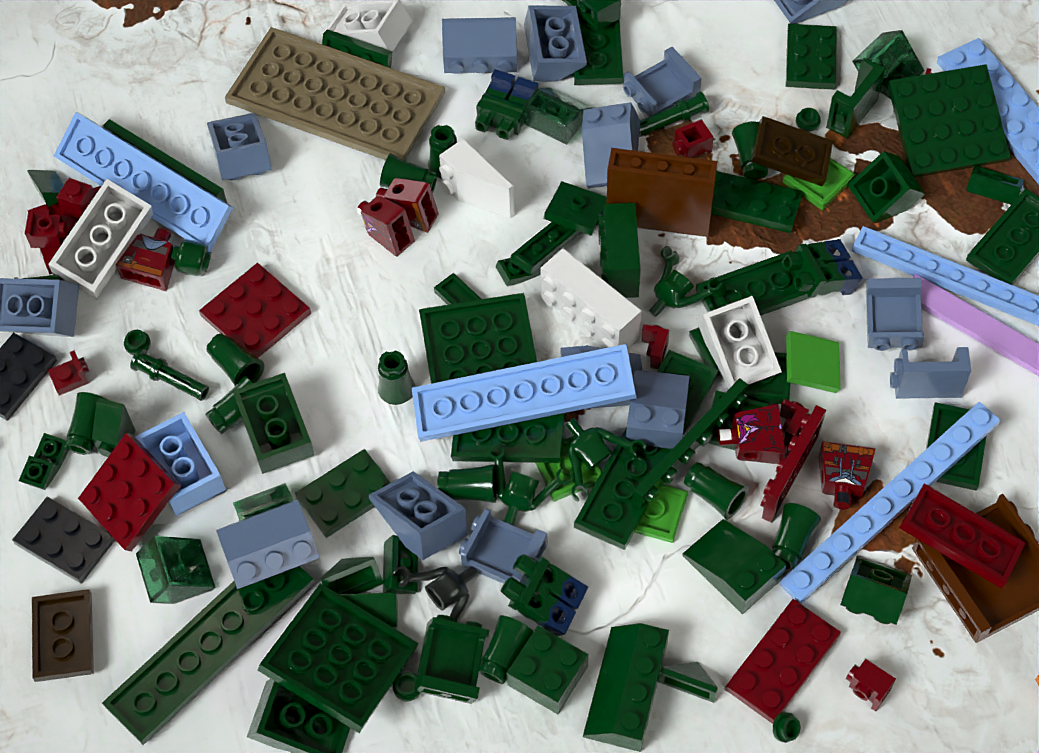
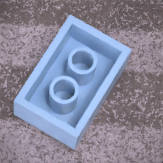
[135,412,226,516]

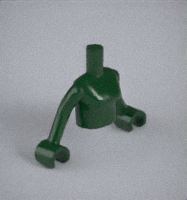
[649,246,726,317]
[566,418,646,502]
[488,443,573,526]

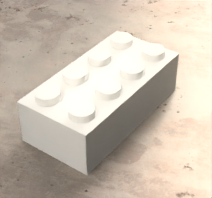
[48,179,153,299]
[541,248,641,349]

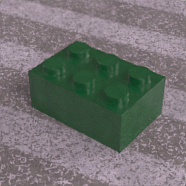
[598,203,641,298]

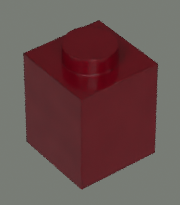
[56,178,95,220]

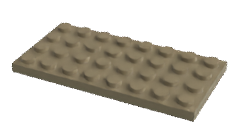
[225,27,445,160]

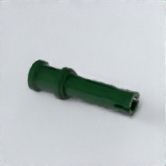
[639,91,709,137]
[130,348,209,401]

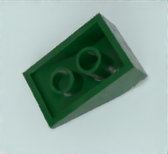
[233,372,314,474]
[682,519,786,615]
[247,679,350,753]

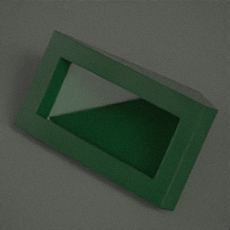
[320,557,384,595]
[658,662,718,703]

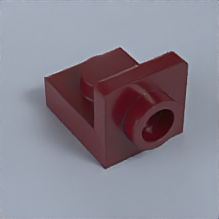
[642,324,669,370]
[48,350,90,396]
[780,399,809,446]

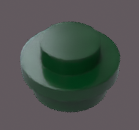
[796,108,821,132]
[124,329,151,355]
[393,672,421,702]
[773,712,801,743]

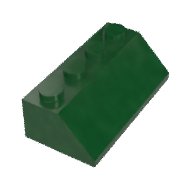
[583,623,669,752]

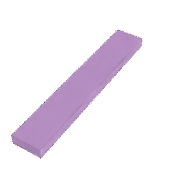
[913,274,1039,376]

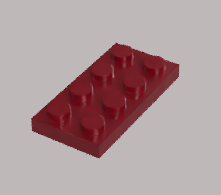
[760,405,826,523]
[899,483,1025,589]
[725,599,841,724]

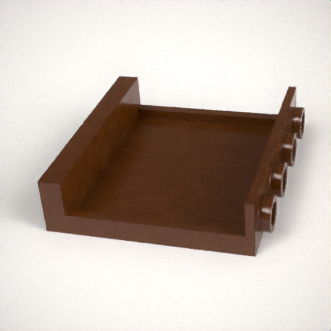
[606,148,718,237]
[912,494,1039,643]

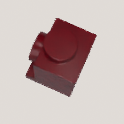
[672,119,714,158]
[24,212,68,248]
[846,658,896,711]

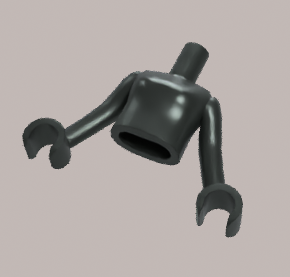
[391,566,478,622]

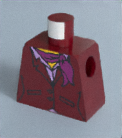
[357,196,415,257]
[718,404,785,464]

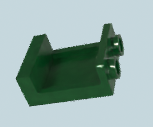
[826,58,885,139]
[414,615,490,704]

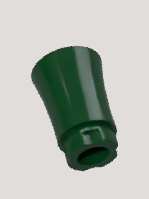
[732,121,768,180]
[428,125,457,179]
[380,153,438,194]
[206,333,265,386]
[378,350,415,405]
[205,376,253,435]
[65,392,108,455]
[684,462,749,520]
[437,464,497,503]
[772,503,821,570]
[478,615,534,684]

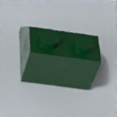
[848,151,926,224]
[840,556,912,625]

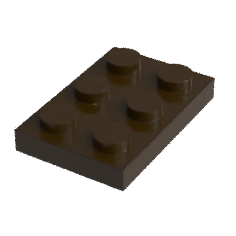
[751,116,833,187]
[32,589,94,682]

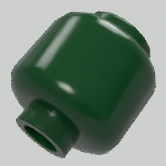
[171,239,212,276]

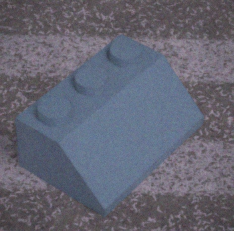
[524,5,587,81]
[442,17,517,74]
[216,499,320,589]

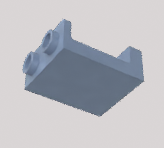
[623,46,702,116]
[866,278,924,351]
[890,347,972,399]
[459,508,548,584]

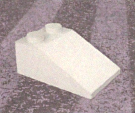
[322,0,412,51]
[439,139,514,218]
[696,296,781,389]

